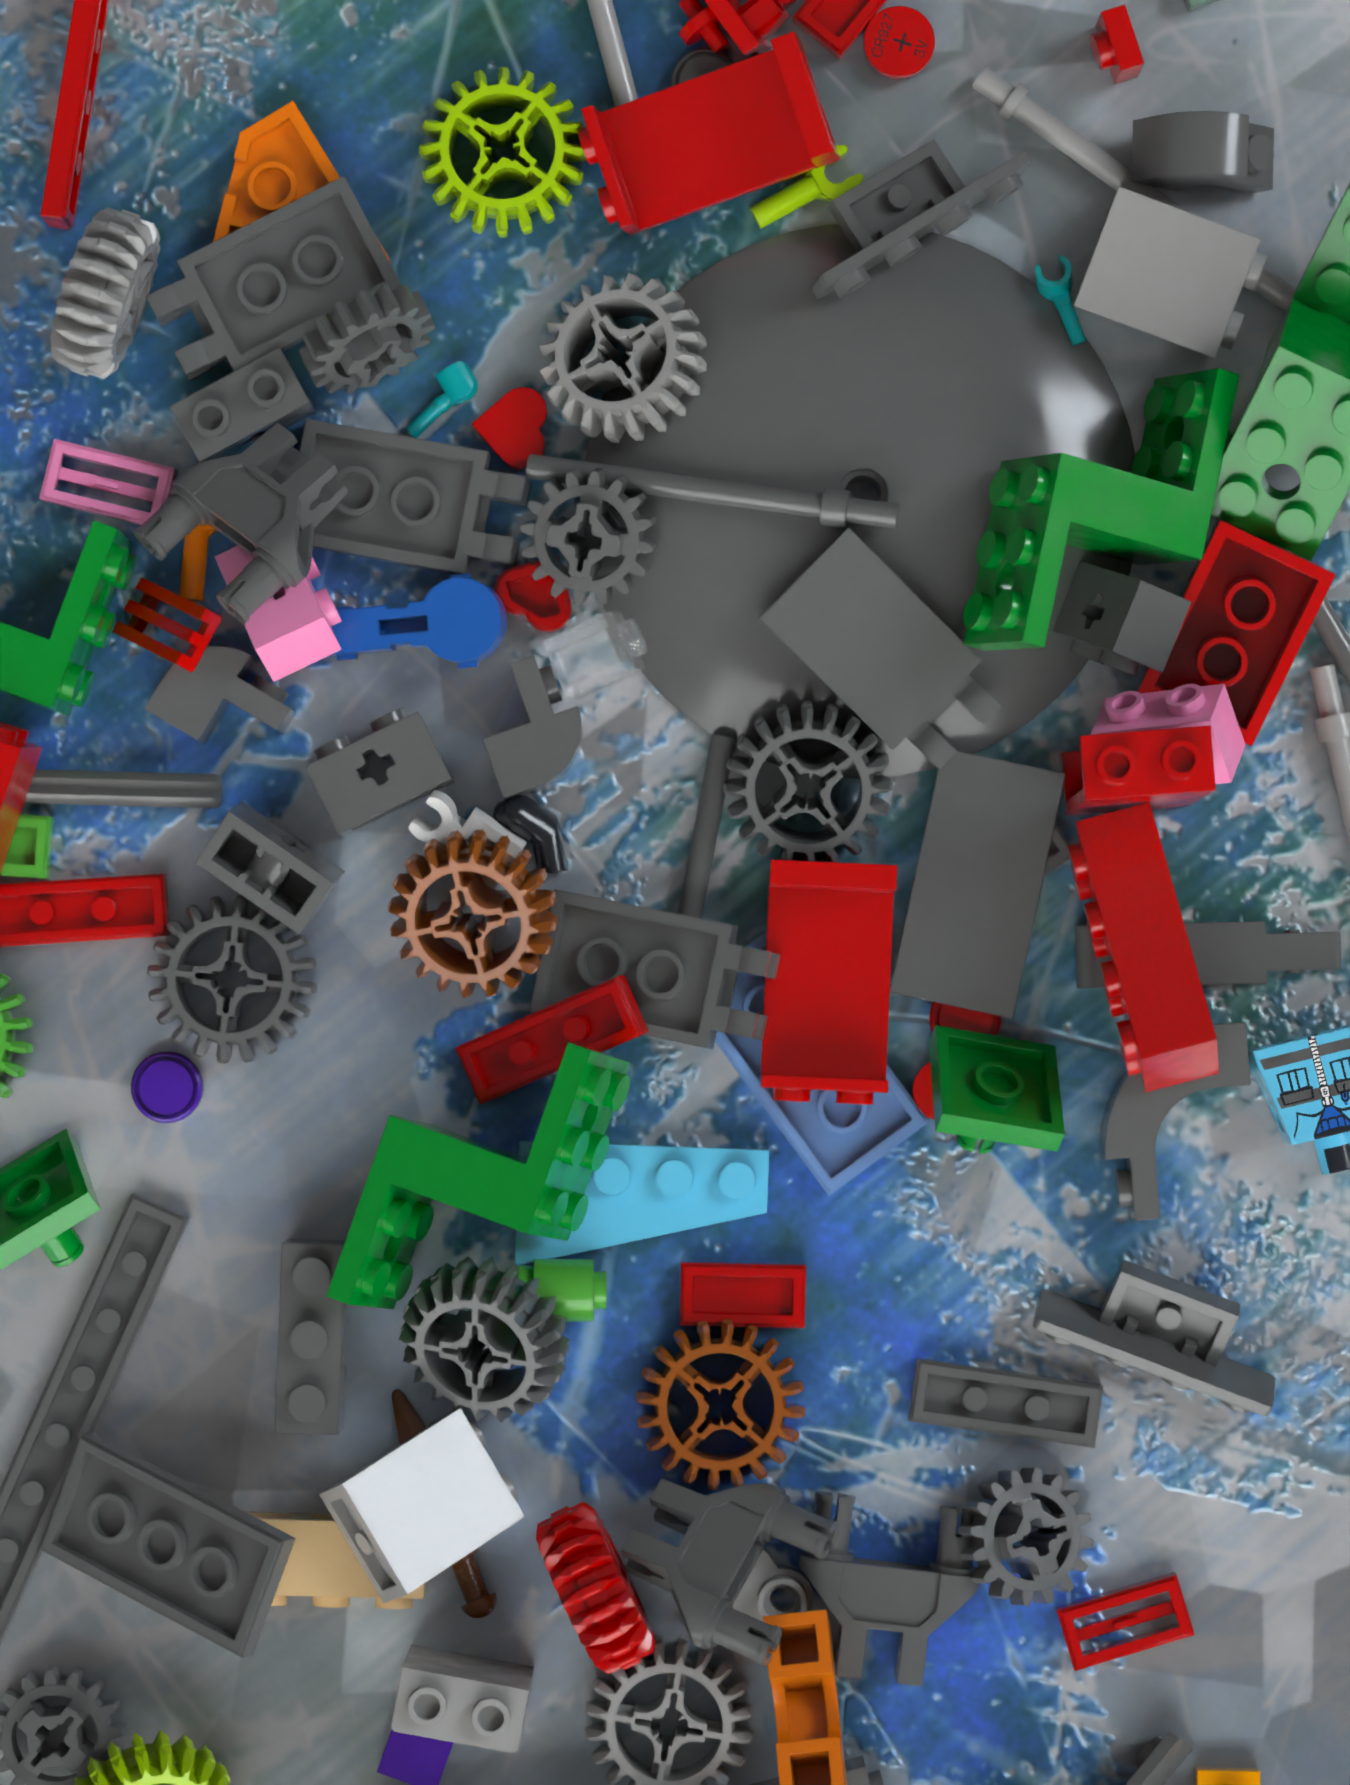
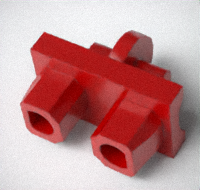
[679,0,789,56]

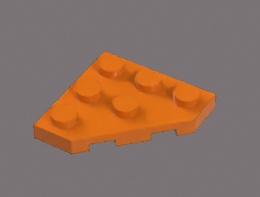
[213,101,391,264]

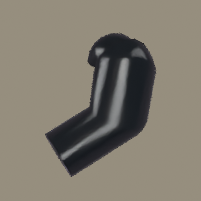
[493,795,568,875]

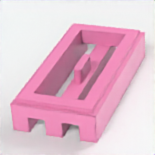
[39,439,177,526]

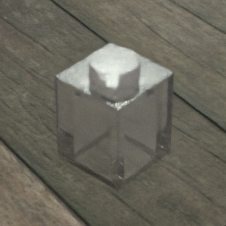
[542,611,648,699]

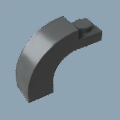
[1099,1022,1251,1221]

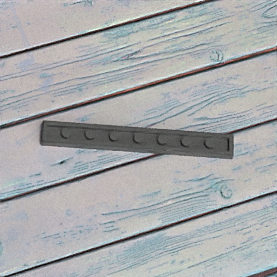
[0,1193,190,1645]

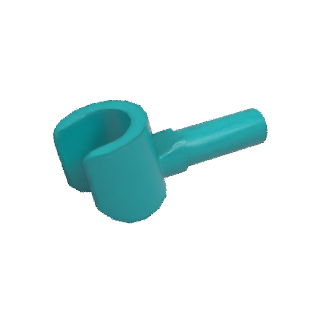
[1035,255,1087,346]
[406,361,478,438]

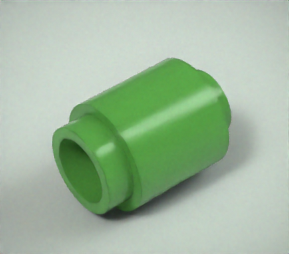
[518,1259,607,1322]

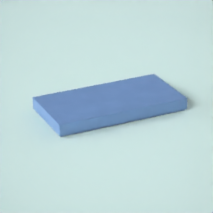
[715,932,929,1196]

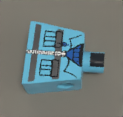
[1248,1024,1350,1175]

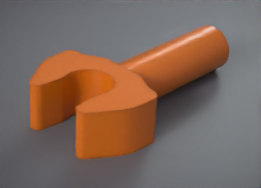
[179,524,217,601]

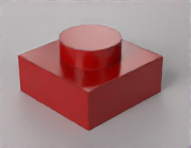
[1090,4,1144,85]

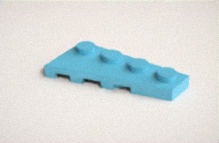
[515,1141,769,1266]

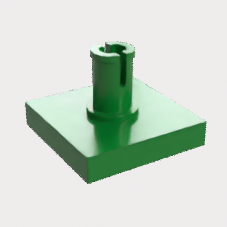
[929,1025,1065,1154]
[0,1128,101,1270]

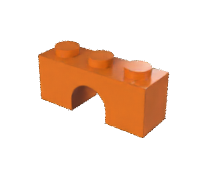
[763,1609,847,1785]

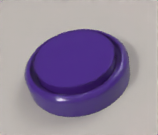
[131,1051,204,1123]

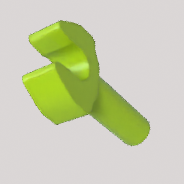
[749,145,863,229]

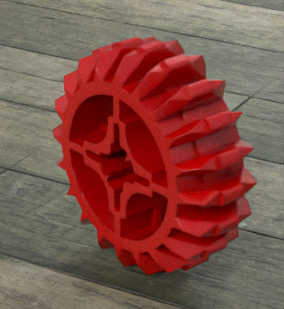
[536,1502,656,1674]

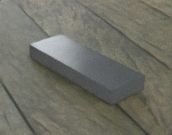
[908,1357,1103,1448]

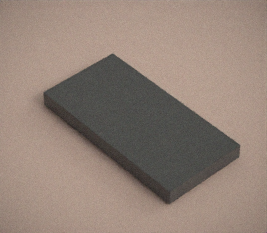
[890,751,1066,1019]
[39,1433,296,1658]

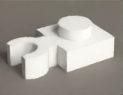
[408,790,527,889]

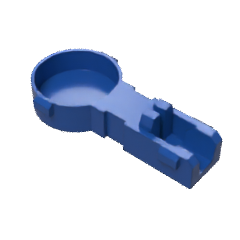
[327,573,507,669]

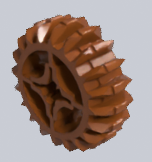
[388,829,558,999]
[636,1319,805,1490]

